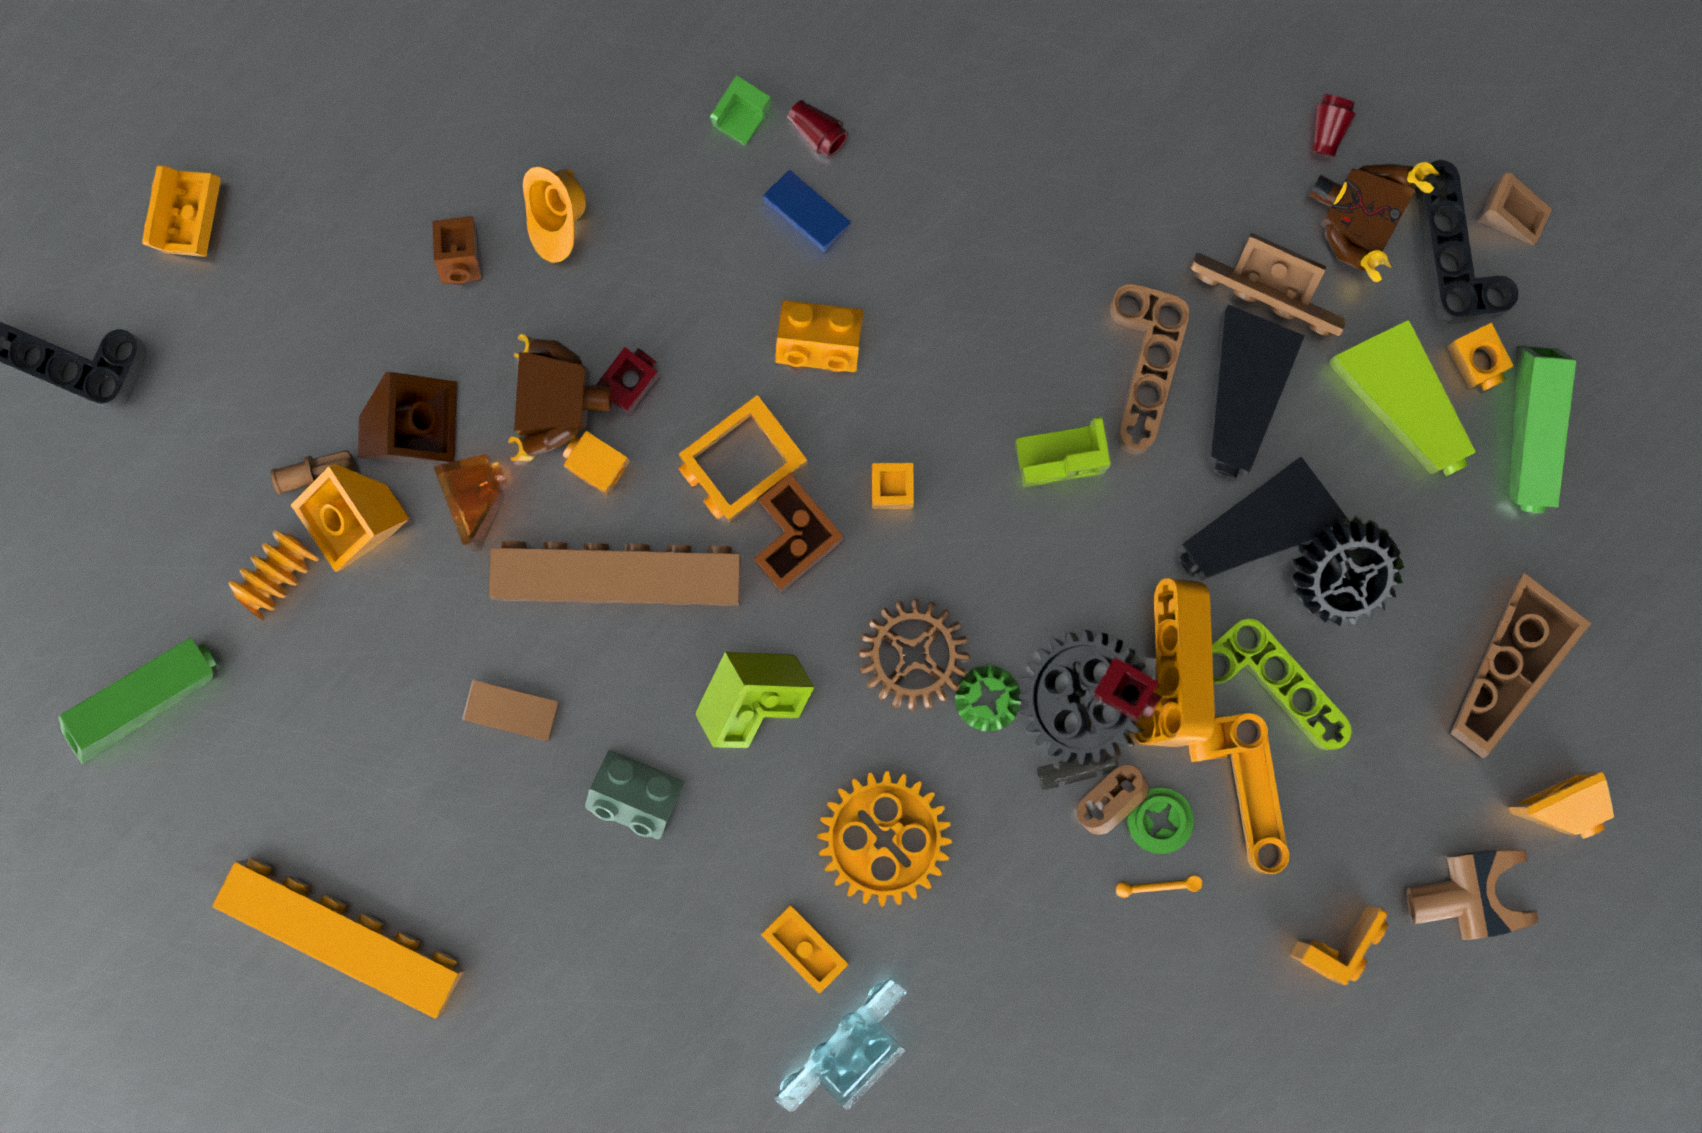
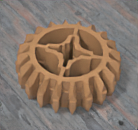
[858,599,970,711]

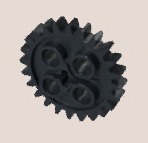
[1019,630,1148,765]

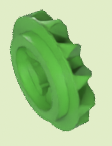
[955,665,1021,731]
[1127,787,1194,854]

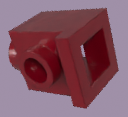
[596,347,659,416]
[1094,657,1163,723]

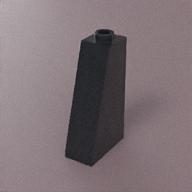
[1206,304,1305,479]
[1178,457,1350,580]

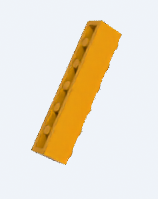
[212,857,464,1019]

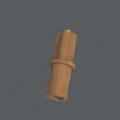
[270,450,355,494]

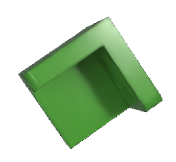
[710,75,772,145]

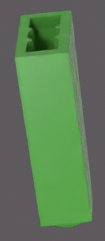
[1509,346,1576,513]
[59,637,216,764]

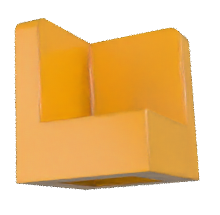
[872,463,914,510]

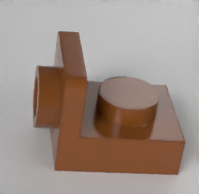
[432,216,481,284]

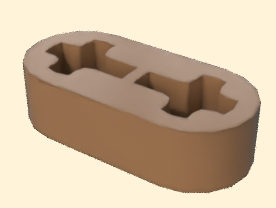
[1077,765,1149,835]

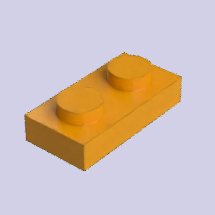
[761,905,849,994]

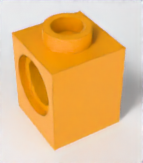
[1447,322,1514,391]
[563,431,630,496]

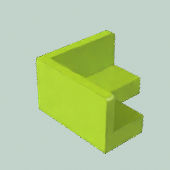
[1016,416,1111,487]
[696,652,814,748]

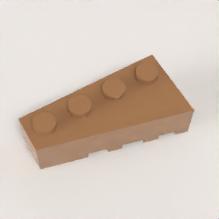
[1450,572,1591,759]

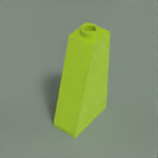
[1329,320,1476,476]

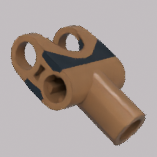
[1407,850,1539,940]

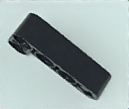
[1415,160,1519,324]
[0,322,147,409]

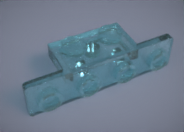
[774,977,907,1112]

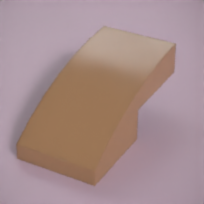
[462,680,558,741]

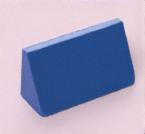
[763,170,851,253]

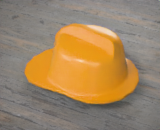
[523,166,586,263]

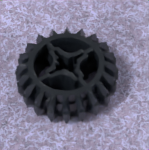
[1290,515,1404,626]

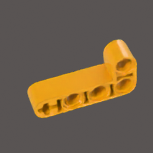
[1133,578,1215,747]

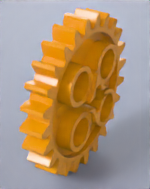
[817,771,952,907]

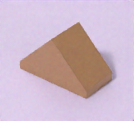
[1477,172,1552,246]

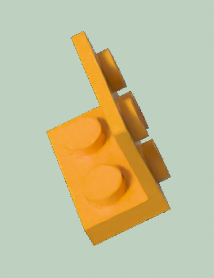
[1290,906,1389,986]

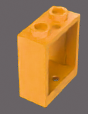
[678,395,808,523]

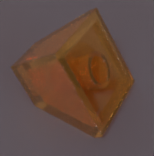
[433,454,508,552]

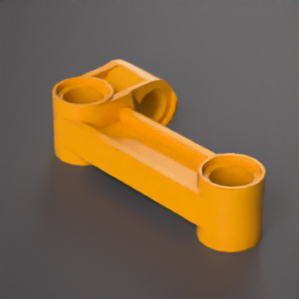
[1188,713,1290,874]

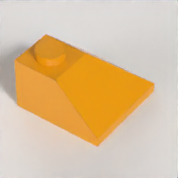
[291,464,409,573]
[1508,771,1614,839]

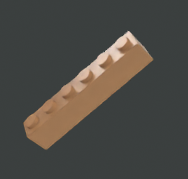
[489,541,741,606]

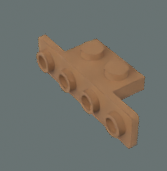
[1190,233,1346,336]

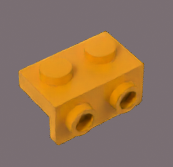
[142,165,221,257]
[775,300,864,372]

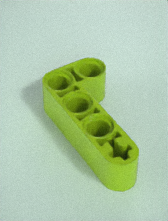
[1212,618,1352,750]

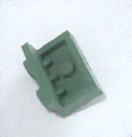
[585,750,685,840]

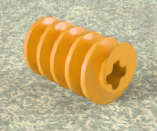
[228,530,319,621]

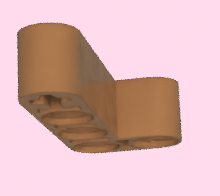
[1110,284,1190,455]

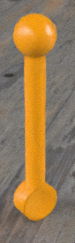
[1116,875,1203,898]

